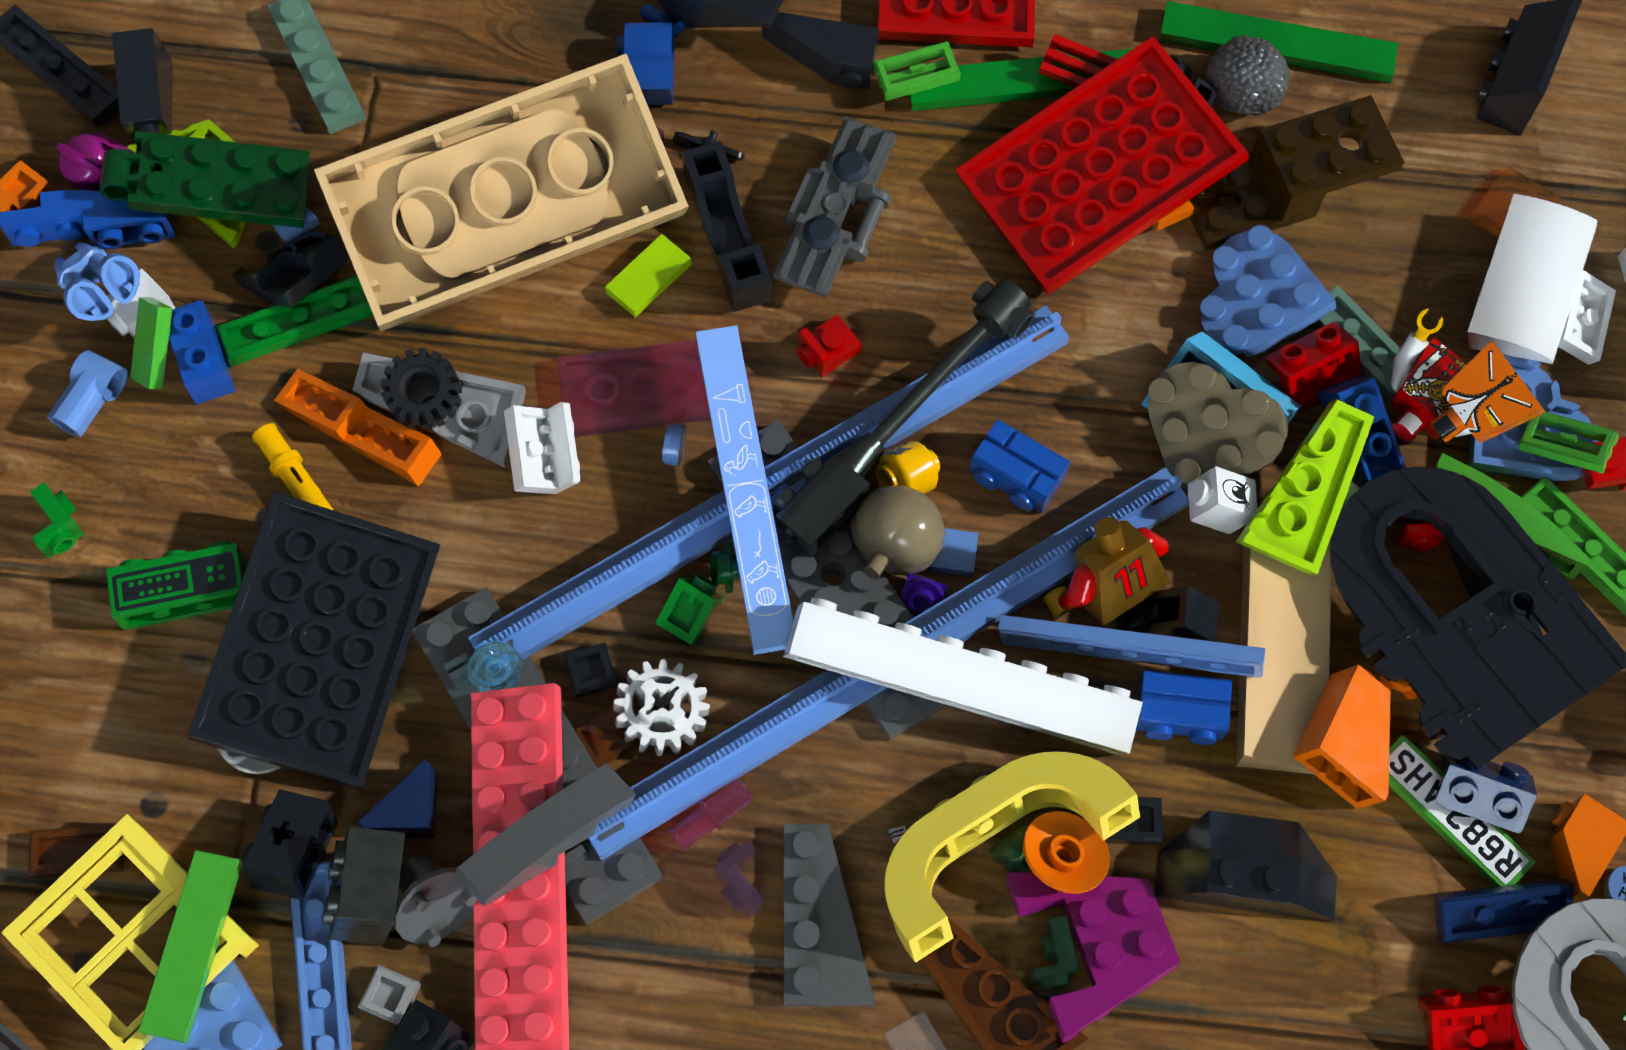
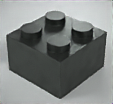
[322,826,405,945]

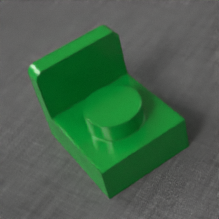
[655,574,725,645]

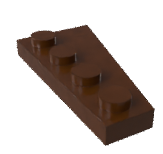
[919,916,1088,1050]

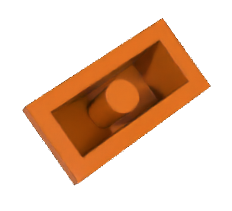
[1549,793,1626,903]

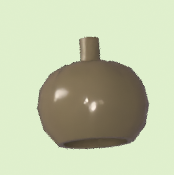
[850,485,946,579]

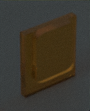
[1469,165,1562,238]

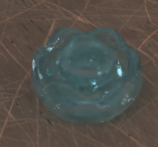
[467,641,523,692]

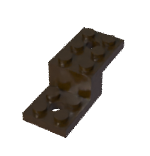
[1189,95,1404,251]

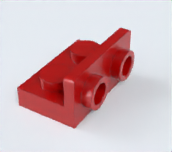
[1266,322,1362,413]
[1418,985,1525,1050]

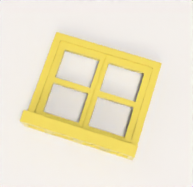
[1,814,259,1050]

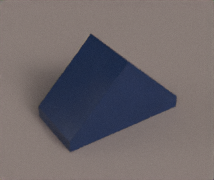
[358,760,438,838]

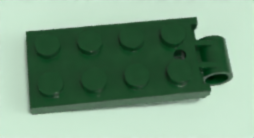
[99,131,310,228]

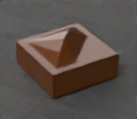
[575,707,636,768]

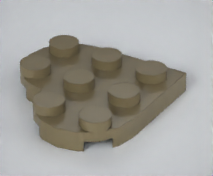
[1148,362,1288,495]

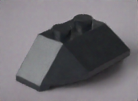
[1154,810,1337,922]

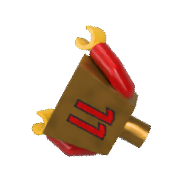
[1043,517,1170,626]

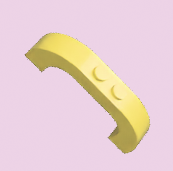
[884,751,1140,963]

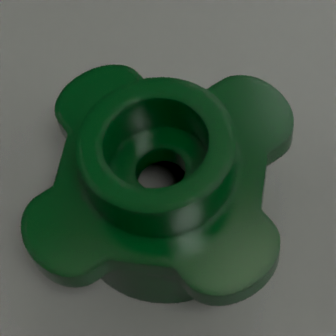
[710,542,740,593]

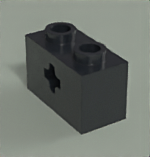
[242,789,338,901]

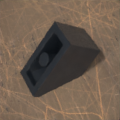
[1115,585,1219,642]

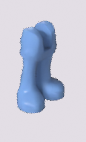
[54,243,140,321]

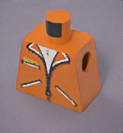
[1431,341,1545,443]

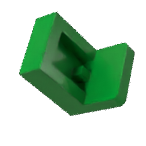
[30,482,84,558]

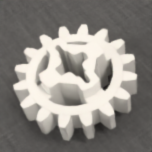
[613,659,710,756]

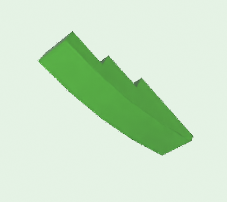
[1433,453,1590,580]

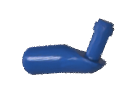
[640,3,684,39]

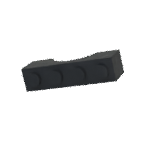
[682,141,772,312]

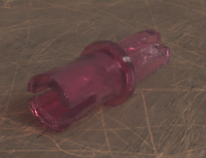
[667,780,753,853]

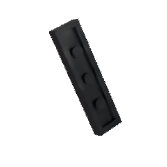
[0,5,119,127]

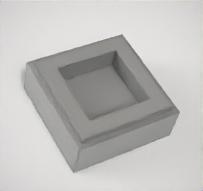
[357,965,421,1026]

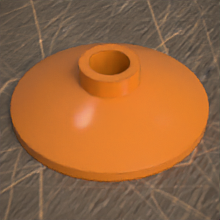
[1023,811,1110,894]

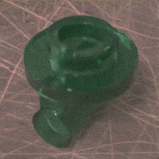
[989,823,1031,872]

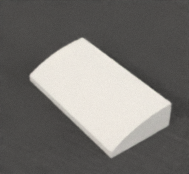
[1467,194,1597,364]

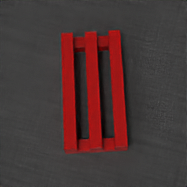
[1038,34,1118,88]

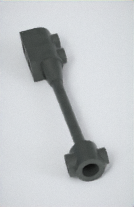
[773,278,1035,557]

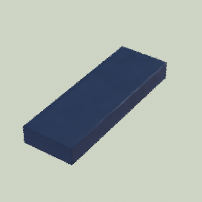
[1434,879,1574,943]

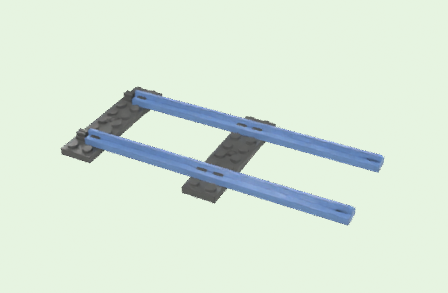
[412,305,1189,926]

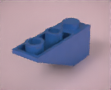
[1317,377,1406,486]

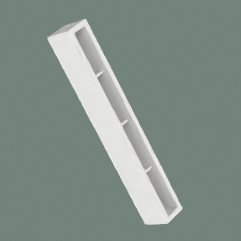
[783,598,1143,755]

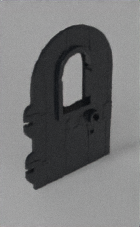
[1330,467,1626,770]

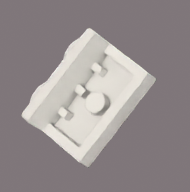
[504,402,580,494]

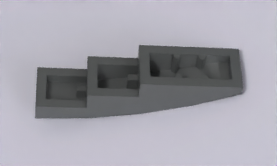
[455,763,636,906]

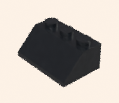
[1475,0,1582,136]

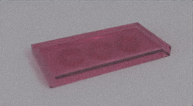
[557,340,711,437]

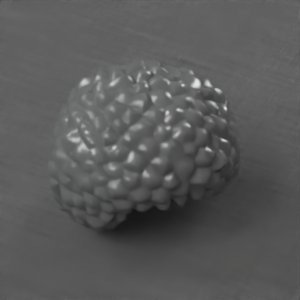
[1204,35,1290,116]

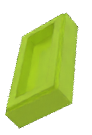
[605,234,692,318]

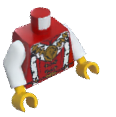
[1391,309,1471,442]

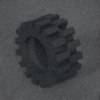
[381,348,462,431]

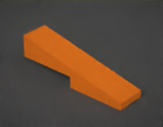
[274,369,442,487]

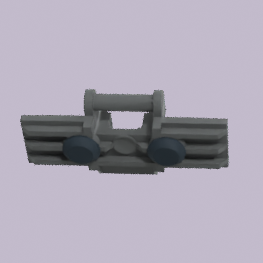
[773,116,897,298]

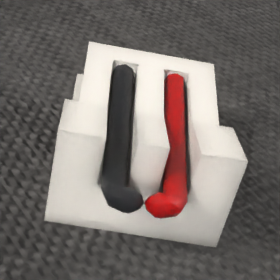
[889,825,907,843]

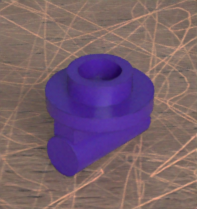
[901,574,949,616]

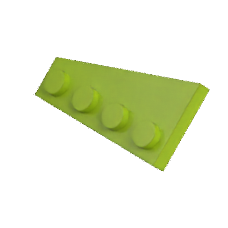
[1236,400,1374,575]

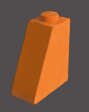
[1292,664,1391,809]

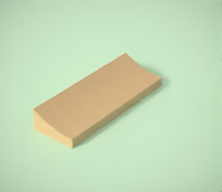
[1236,525,1331,774]

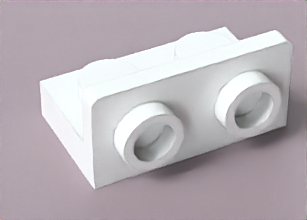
[1558,270,1616,365]

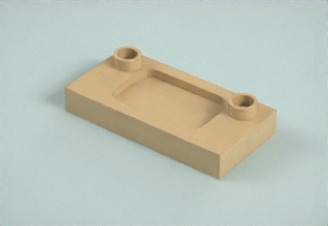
[314,54,689,332]

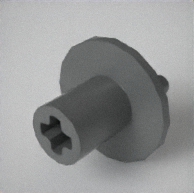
[393,856,478,947]

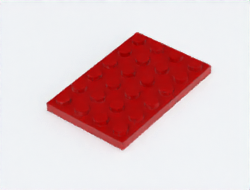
[955,36,1249,296]

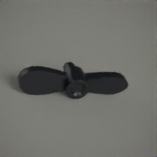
[672,130,745,161]

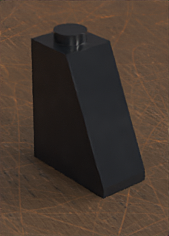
[112,28,173,139]

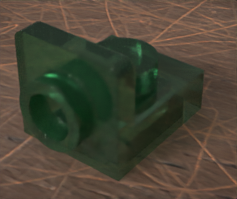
[1029,916,1079,990]

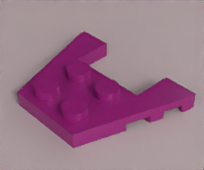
[1005,872,1180,1043]

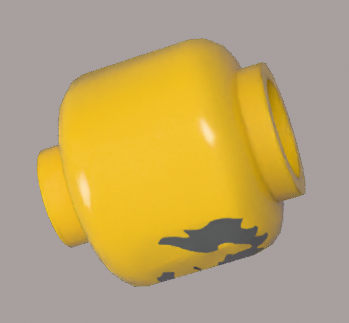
[875,441,940,495]

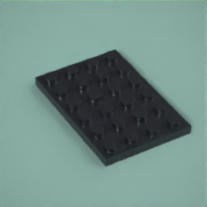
[187,491,441,790]

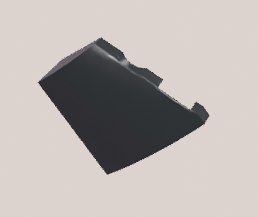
[232,231,349,308]

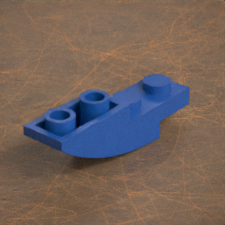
[0,190,176,249]

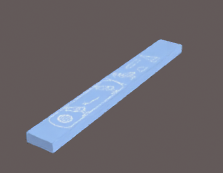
[696,325,793,655]

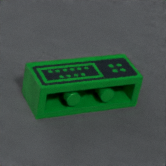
[106,541,247,631]

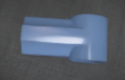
[47,350,128,437]

